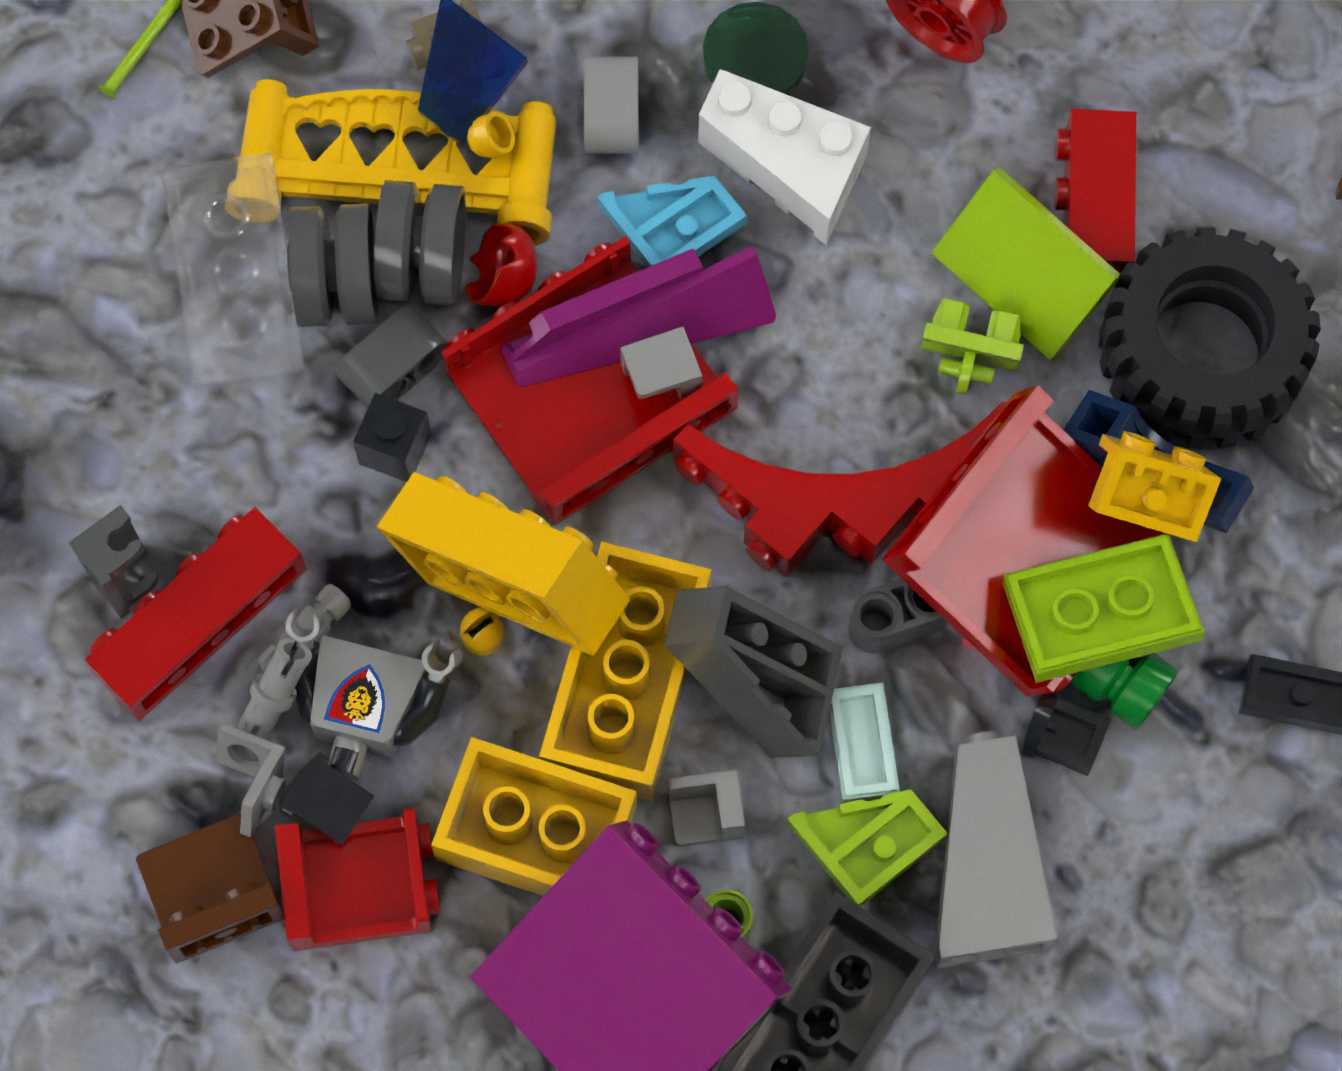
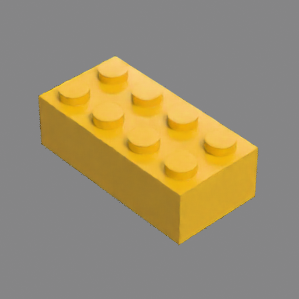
[376,472,631,656]
[539,541,712,802]

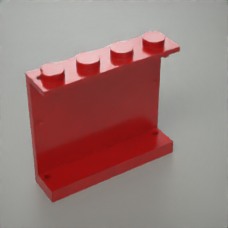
[441,236,738,526]

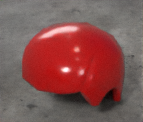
[465,223,538,306]

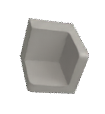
[620,327,702,401]
[668,769,745,847]

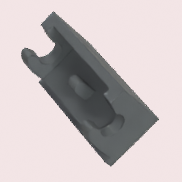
[69,505,159,619]

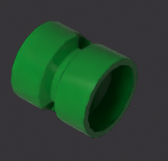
[1071,653,1180,730]

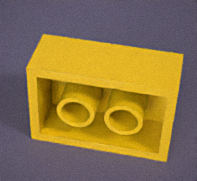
[431,737,638,896]

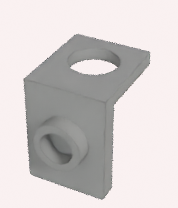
[216,724,286,838]

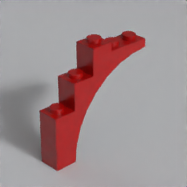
[673,401,1006,577]

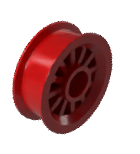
[886,0,1007,63]

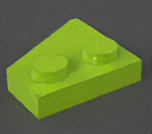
[787,789,948,907]

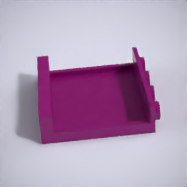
[470,821,793,1071]

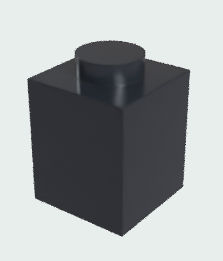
[353,393,432,482]

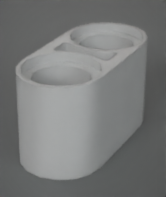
[584,56,639,154]

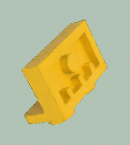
[1088,431,1221,542]

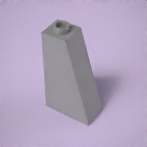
[935,731,1057,969]

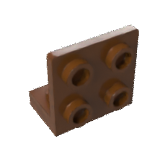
[180,0,320,78]
[136,813,285,964]

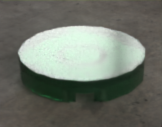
[702,2,809,94]

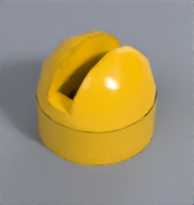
[467,111,515,158]
[460,607,506,656]

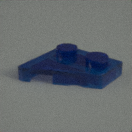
[418,0,528,147]

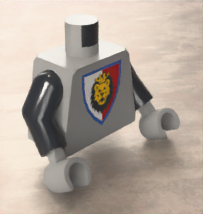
[285,607,463,780]

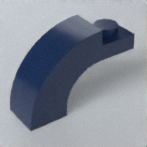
[1063,390,1254,533]

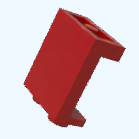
[275,808,441,952]

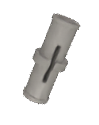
[235,638,312,741]

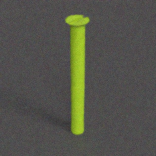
[98,0,181,99]

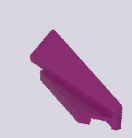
[500,246,776,387]

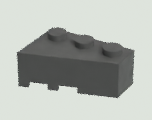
[664,586,843,758]

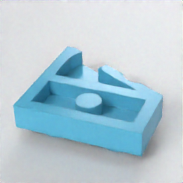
[597,175,747,268]

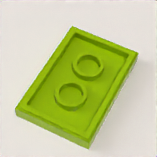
[931,168,1120,361]
[1003,534,1205,683]

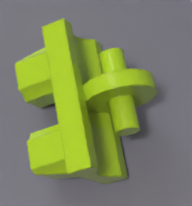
[921,298,1024,395]

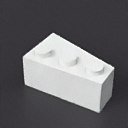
[698,69,871,246]

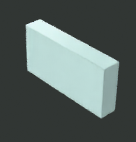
[829,683,900,803]

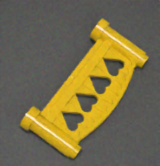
[225,79,557,246]

